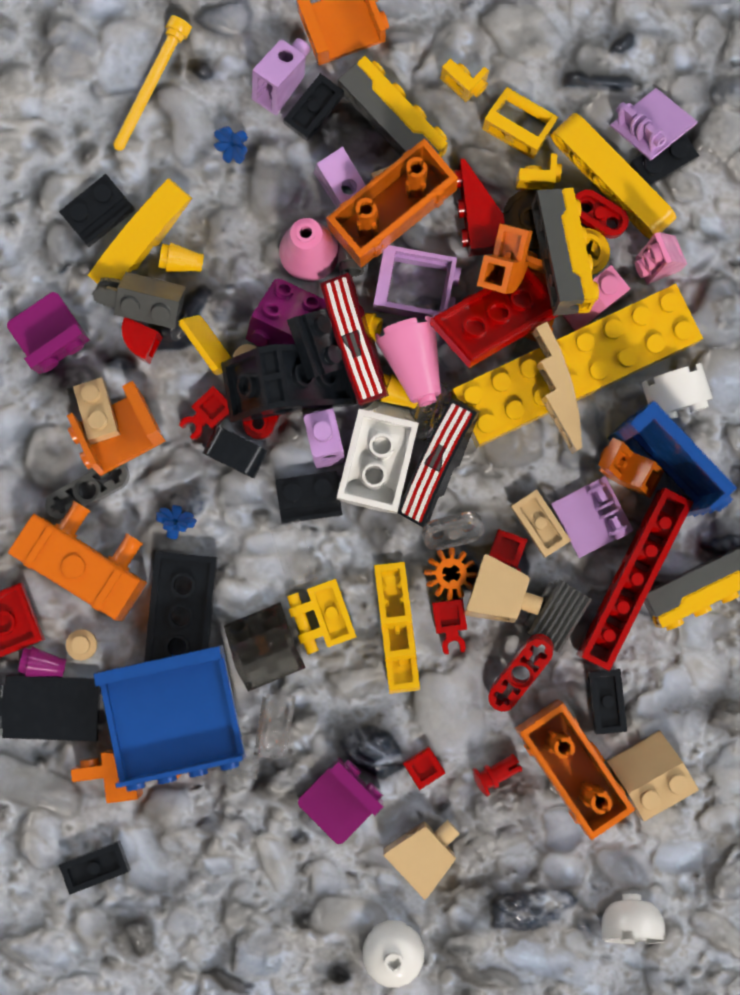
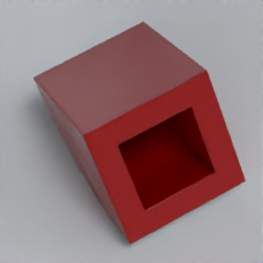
[122,317,163,364]

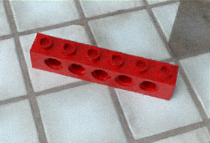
[576,488,693,671]

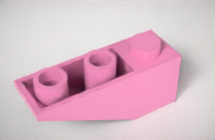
[635,232,687,285]

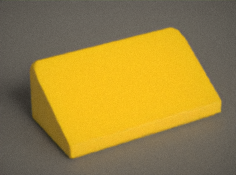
[178,315,232,376]

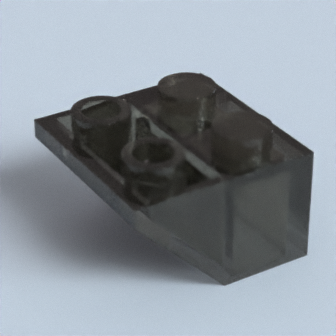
[224,602,306,692]

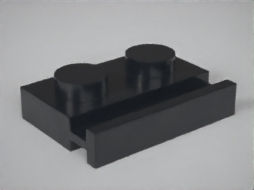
[59,174,135,247]
[287,308,345,380]
[276,471,343,524]

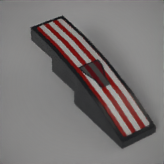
[398,398,480,527]

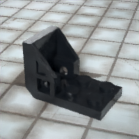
[221,344,357,423]

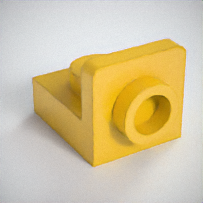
[440,58,489,102]
[516,153,562,190]

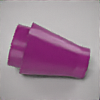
[18,646,67,677]

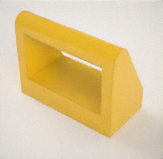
[482,87,559,160]

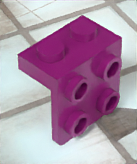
[246,278,326,347]
[7,292,90,374]
[298,757,384,844]

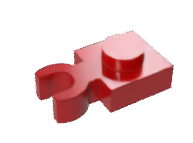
[179,386,229,440]
[432,598,467,655]

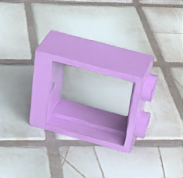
[373,245,461,320]

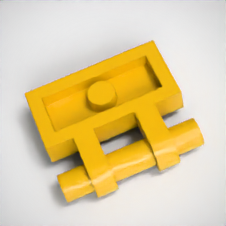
[287,579,357,655]

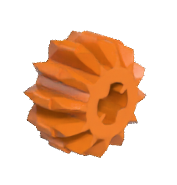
[424,547,477,600]

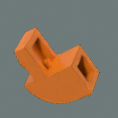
[477,224,533,294]
[598,438,664,498]
[71,749,143,804]

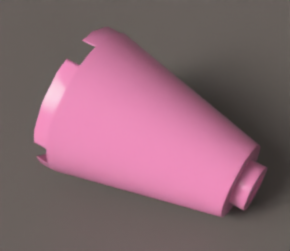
[279,218,339,282]
[375,316,441,407]

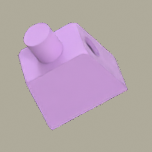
[252,38,311,116]
[314,147,366,208]
[303,407,346,470]

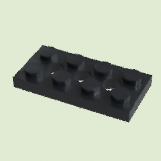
[144,552,218,662]

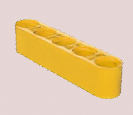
[551,113,676,239]

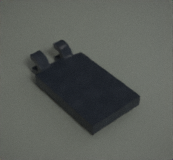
[0,675,101,741]

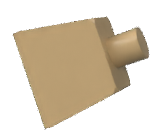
[464,554,543,623]
[383,819,460,900]

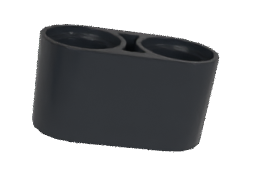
[203,426,268,479]

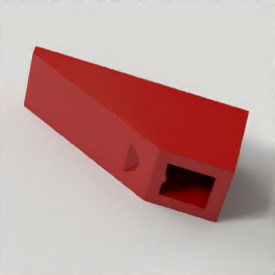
[454,158,505,257]

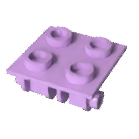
[610,88,697,160]
[551,476,634,558]

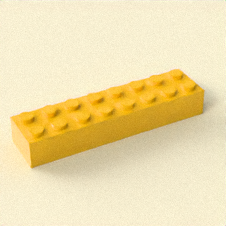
[450,283,703,449]

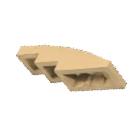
[532,322,582,454]

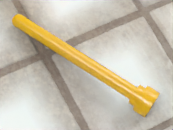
[113,15,192,151]

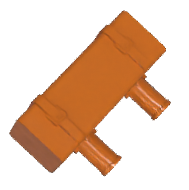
[326,138,458,268]
[8,501,147,621]
[514,699,635,840]

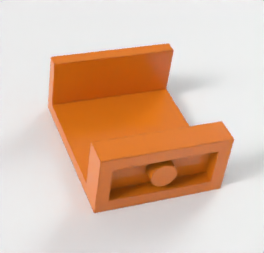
[296,0,389,66]
[67,380,166,476]

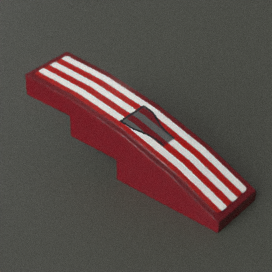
[320,273,389,406]

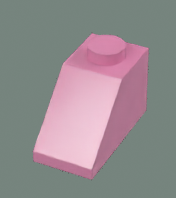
[562,265,630,331]

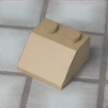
[606,730,699,822]

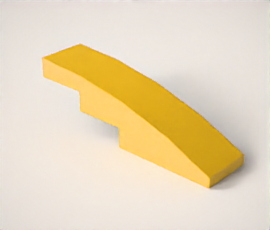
[88,178,193,284]
[374,562,420,694]

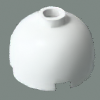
[601,894,666,944]
[362,920,424,988]

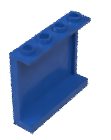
[607,401,737,517]
[93,645,246,791]

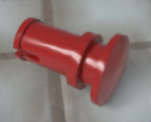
[472,753,522,797]

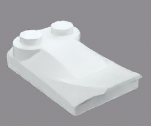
[337,401,419,514]

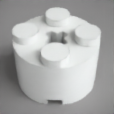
[641,363,713,419]

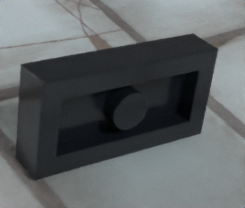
[283,73,344,142]
[630,134,699,186]
[588,668,628,735]
[59,840,131,895]

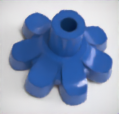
[214,126,248,164]
[156,505,197,539]

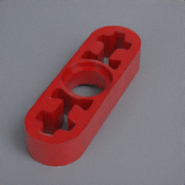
[488,634,554,712]

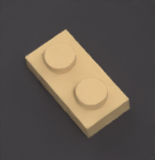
[73,377,120,445]
[510,489,571,558]

